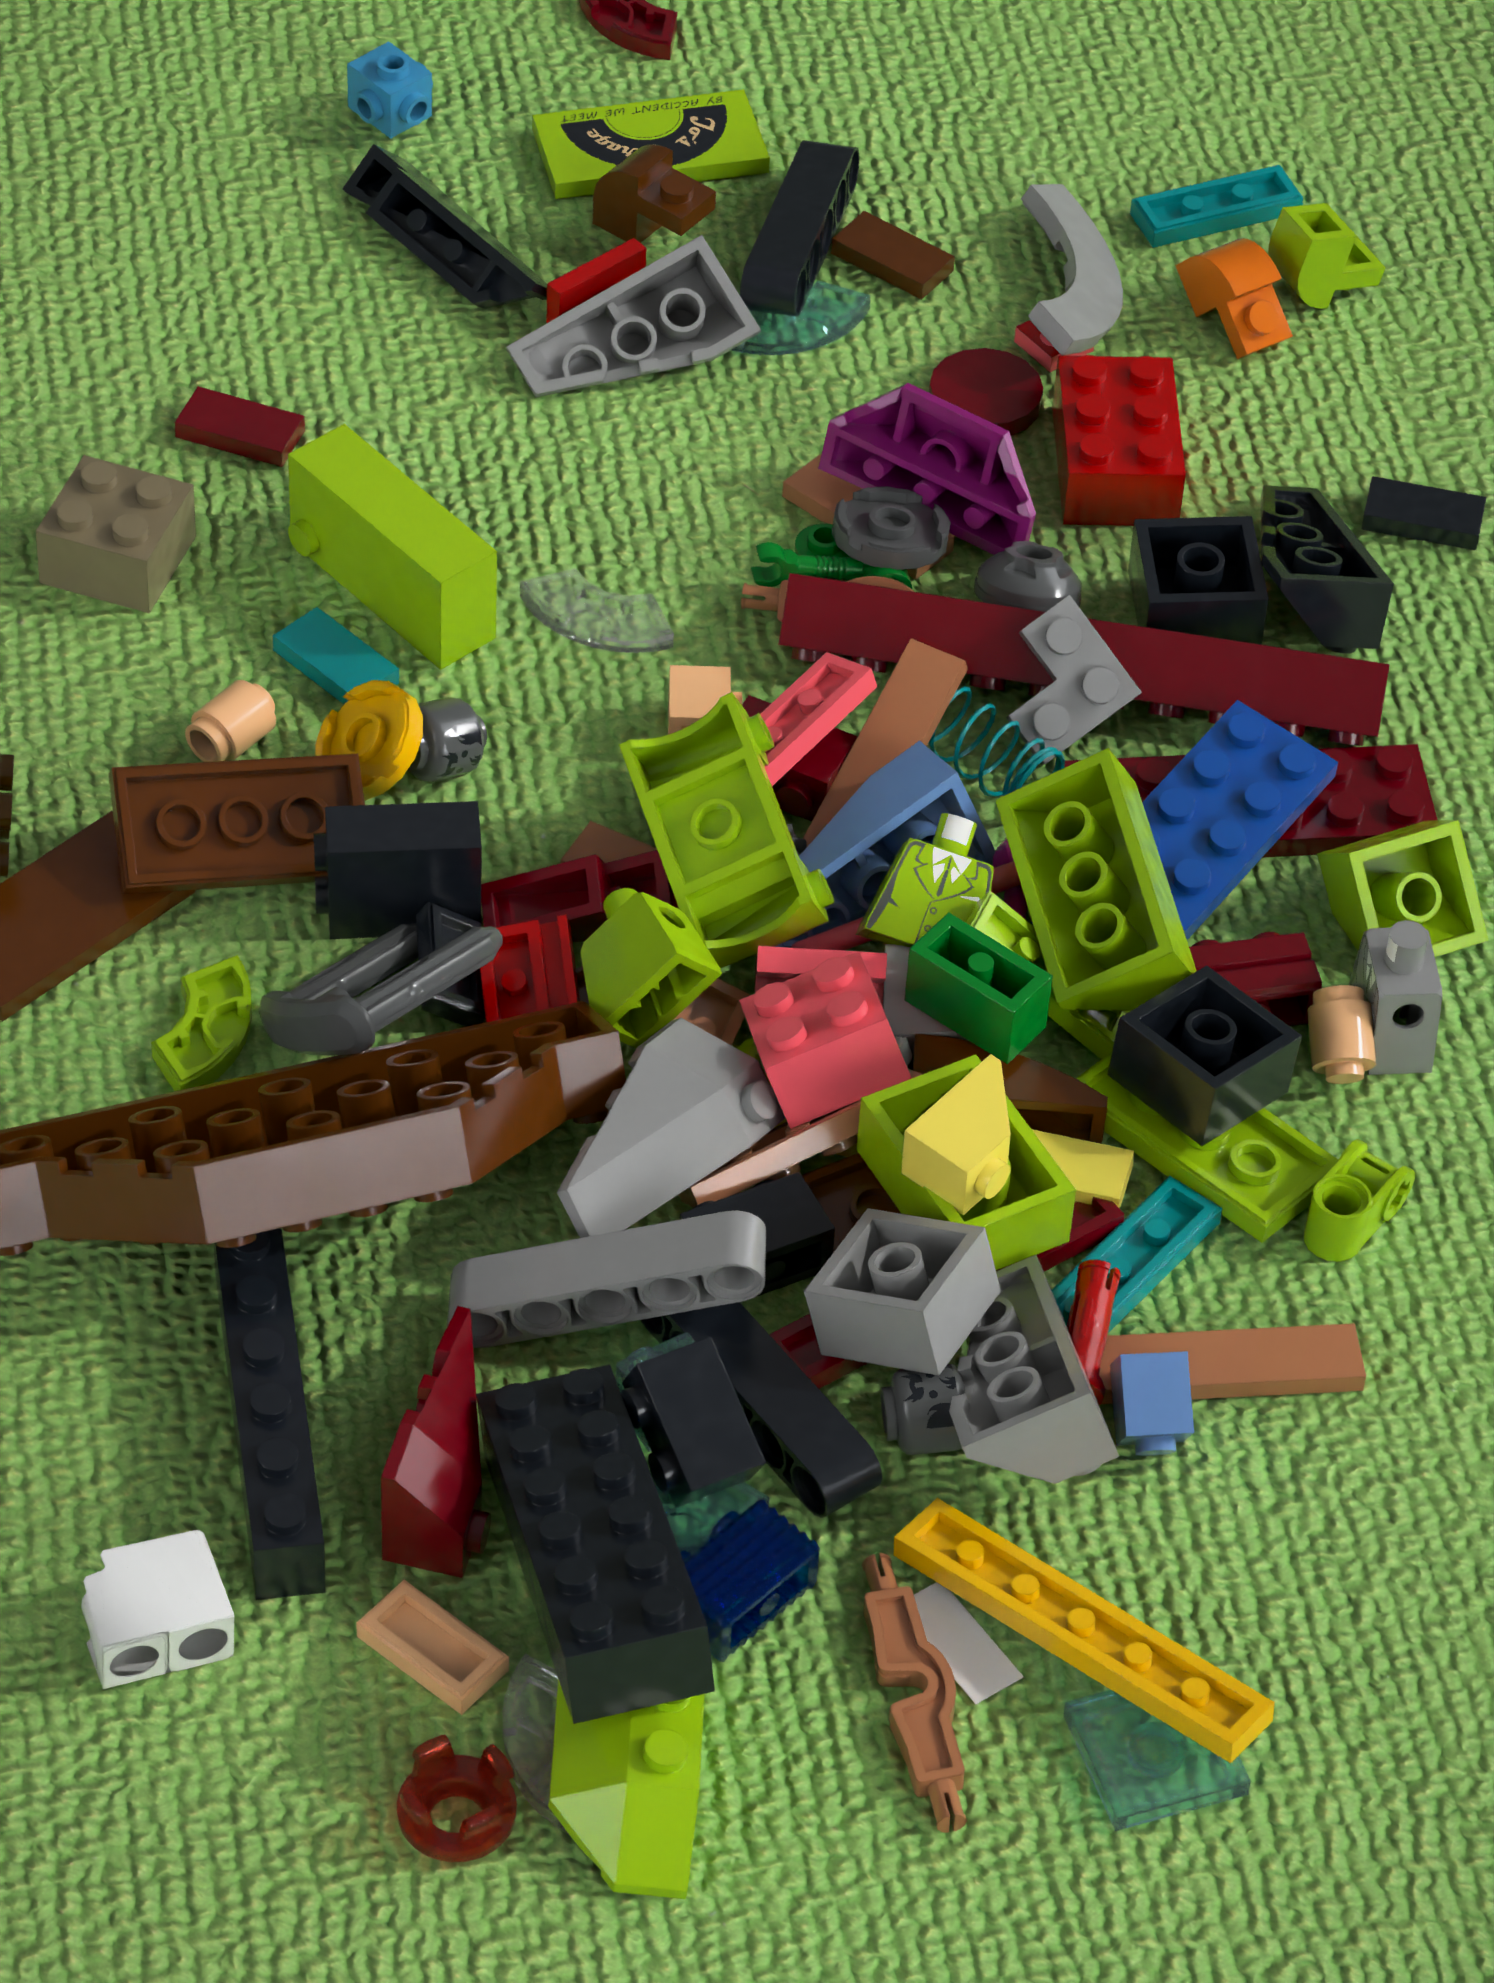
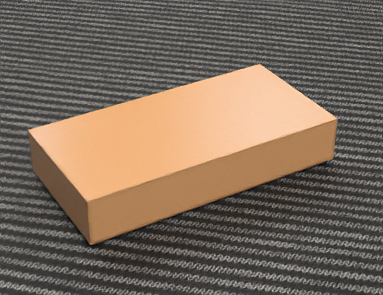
[356,1579,509,1715]

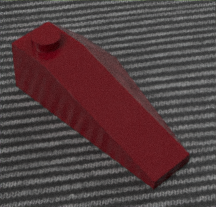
[381,1306,491,1578]

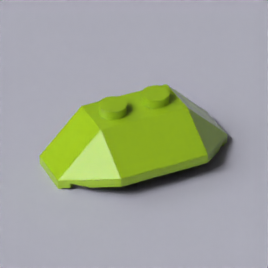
[548,1679,705,1899]

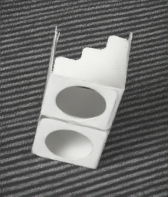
[81,1530,234,1689]

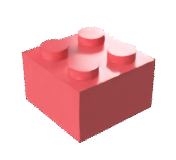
[739,951,912,1129]

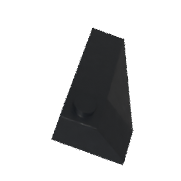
[1261,485,1394,654]

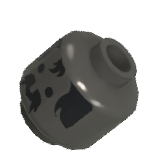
[407,697,487,782]
[880,1363,965,1455]

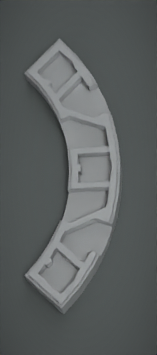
[1021,184,1123,355]

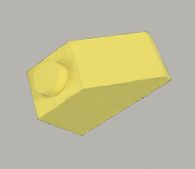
[901,1054,1011,1216]

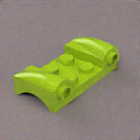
[619,692,835,969]

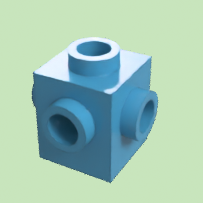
[347,41,433,139]

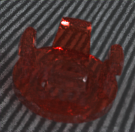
[397,1734,517,1862]

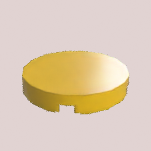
[315,680,423,801]

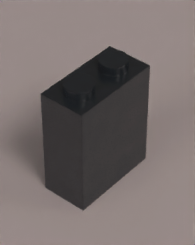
[313,801,482,939]

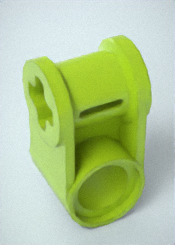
[1304,1139,1415,1262]

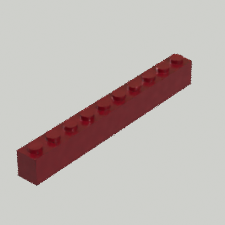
[778,573,1390,746]

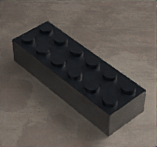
[476,1364,715,1724]

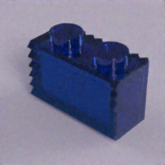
[680,1499,820,1662]

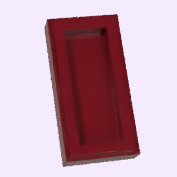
[175,386,305,467]

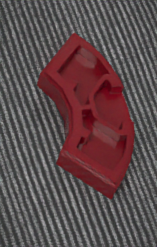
[579,0,678,60]

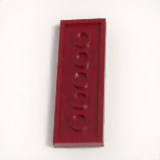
[1065,744,1437,858]

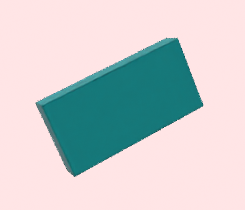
[272,607,399,704]

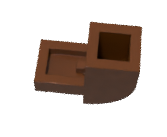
[592,145,716,243]

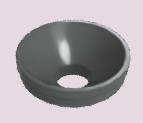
[974,541,1082,612]

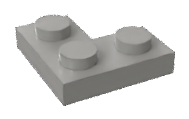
[1006,595,1142,766]

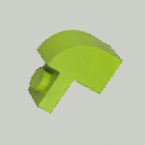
[1268,203,1386,309]

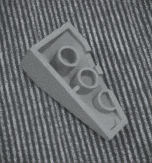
[506,235,761,397]
[557,1018,785,1238]
[949,1255,1119,1484]

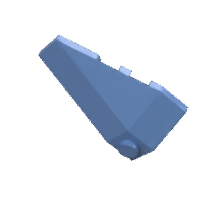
[775,740,996,948]

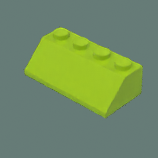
[995,748,1197,1011]

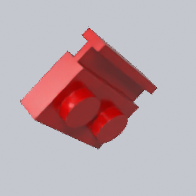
[480,914,580,1022]

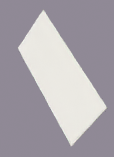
[914,1582,1024,1705]

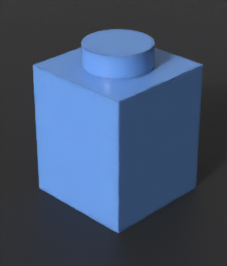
[1110,1351,1194,1456]

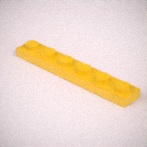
[893,1497,1275,1764]

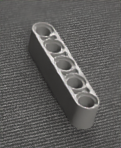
[447,1210,766,1348]

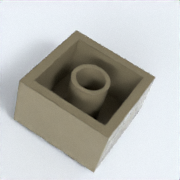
[36,455,196,613]

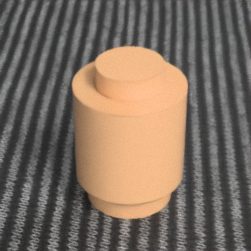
[185,680,276,762]
[1307,985,1376,1084]

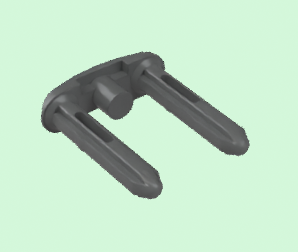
[259,923,503,1056]

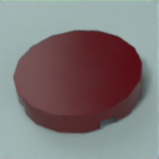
[929,348,1044,436]

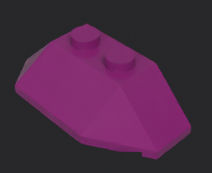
[818,383,1036,555]

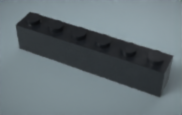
[214,1228,326,1600]

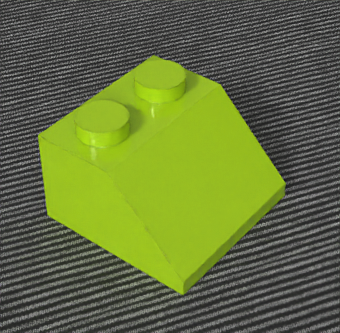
[1317,820,1489,957]

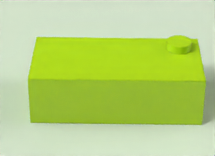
[288,424,497,670]

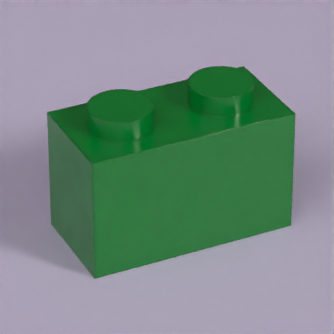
[904,912,1053,1064]

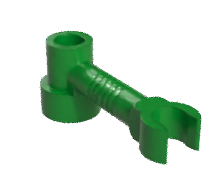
[751,542,912,589]

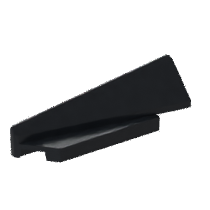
[343,144,547,309]

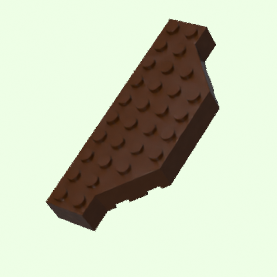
[0,1001,626,1256]

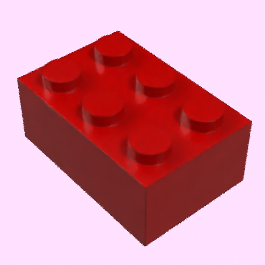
[1052,355,1186,526]

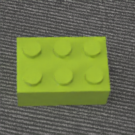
[856,1055,1076,1270]

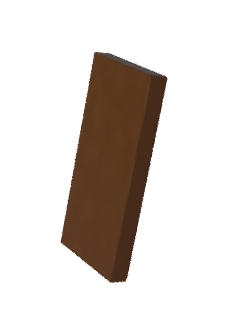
[108,753,365,894]
[0,811,196,1021]

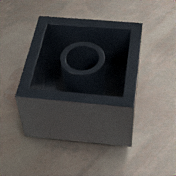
[1128,516,1269,645]
[1107,965,1302,1146]

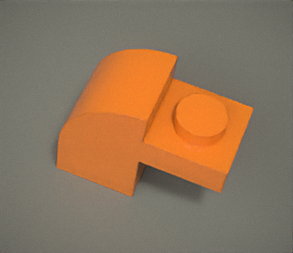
[1175,238,1293,359]

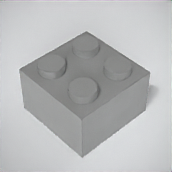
[804,1208,1001,1376]

